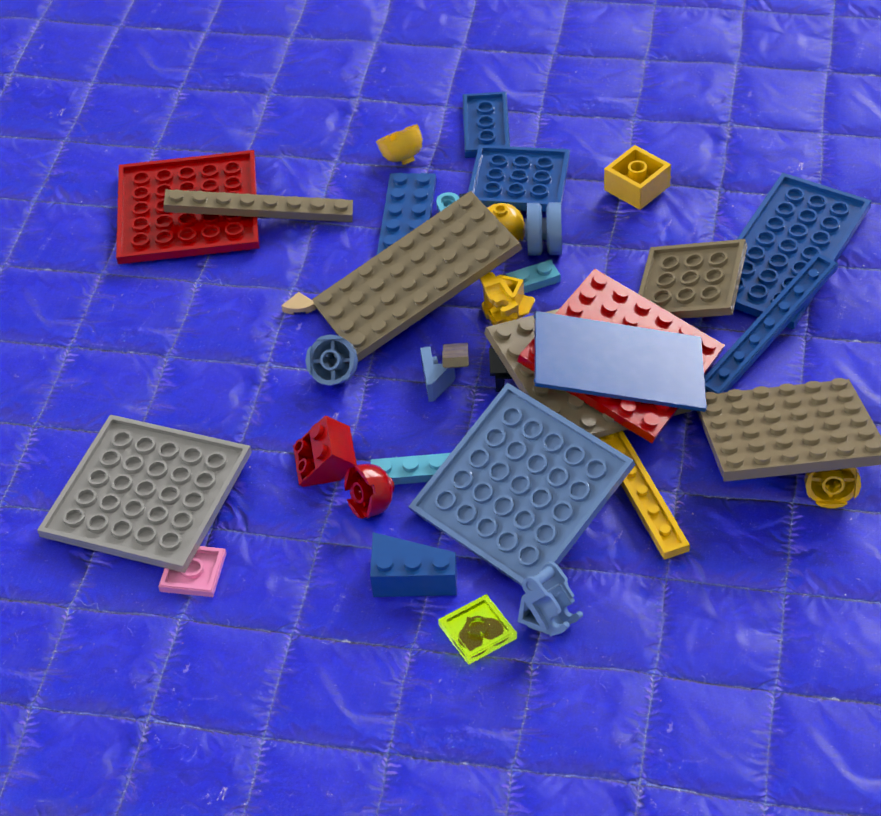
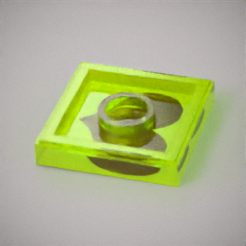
[438,594,517,665]

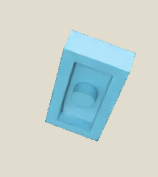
[506,260,561,293]

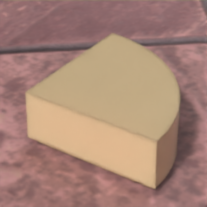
[282,292,317,315]

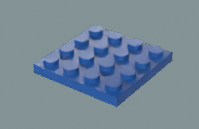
[468,145,570,212]

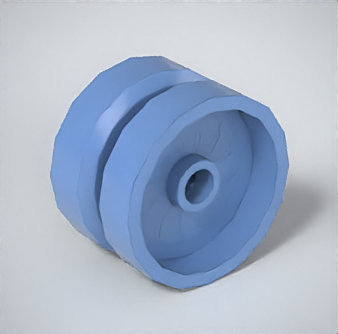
[525,202,562,256]

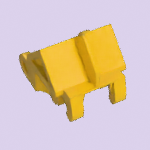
[480,271,535,325]

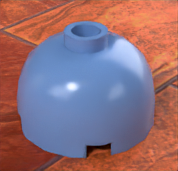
[305,334,358,386]

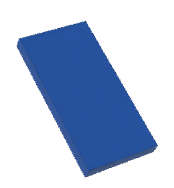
[463,92,510,158]

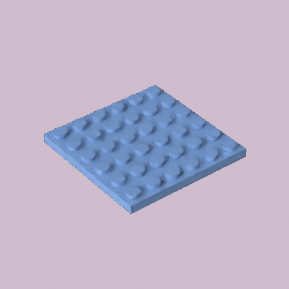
[408,383,636,586]

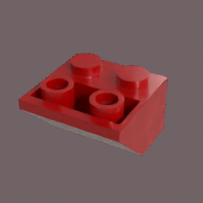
[293,415,357,487]

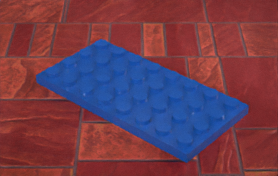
[734,172,872,329]

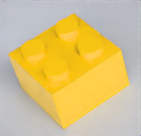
[604,145,671,210]

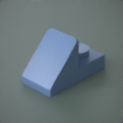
[420,347,455,402]

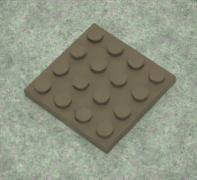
[638,239,747,319]

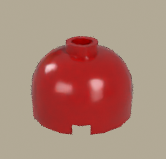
[344,464,394,519]

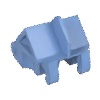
[518,562,583,636]

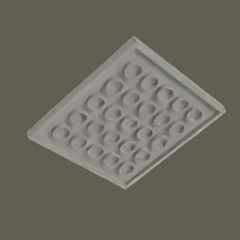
[37,414,252,573]

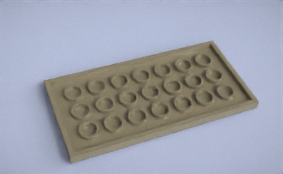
[311,191,522,362]

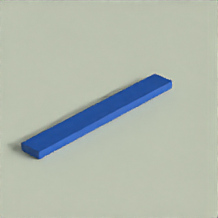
[704,252,838,394]

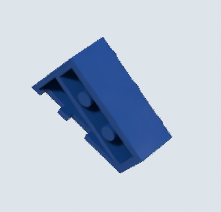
[370,532,457,597]

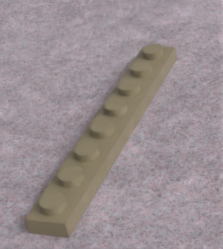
[164,190,353,222]

